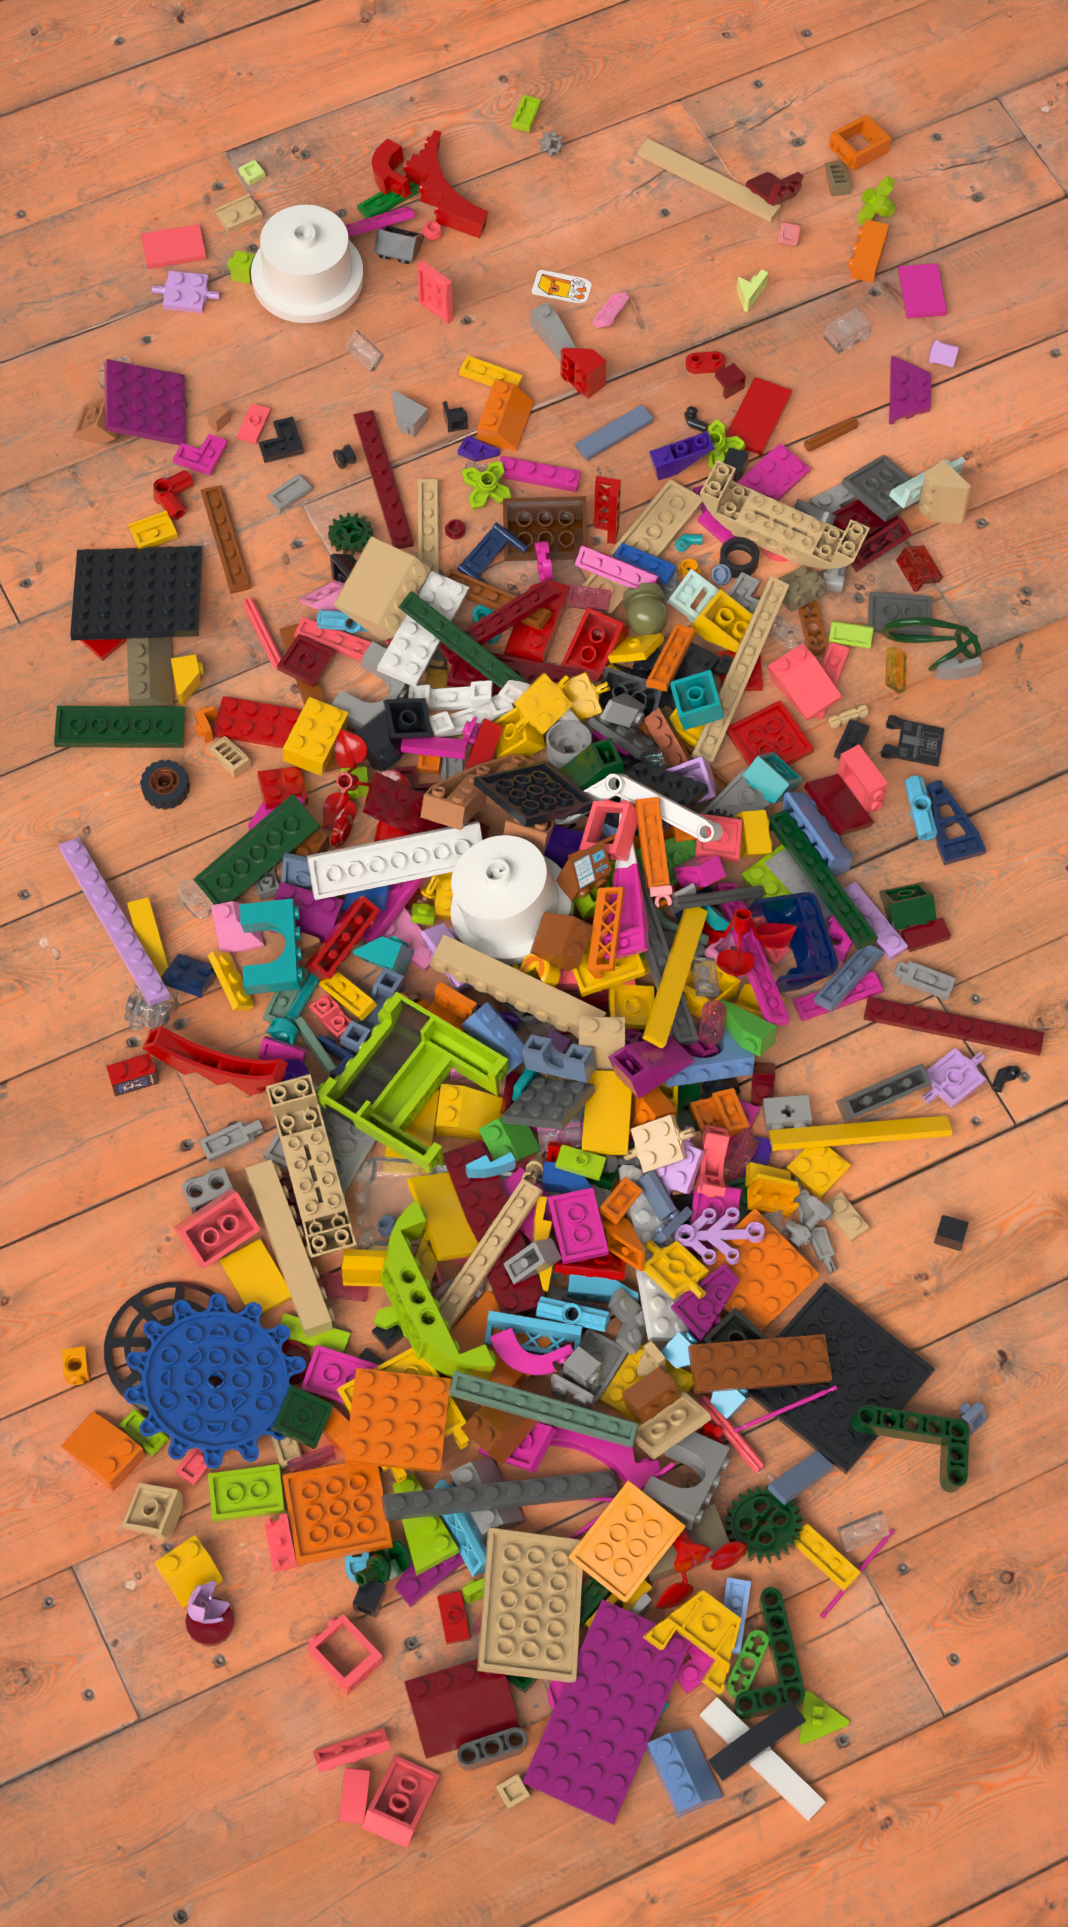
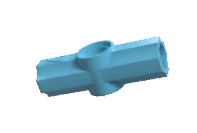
[317,609,369,633]
[904,775,937,841]
[536,1296,610,1332]

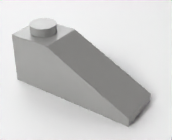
[531,302,576,363]

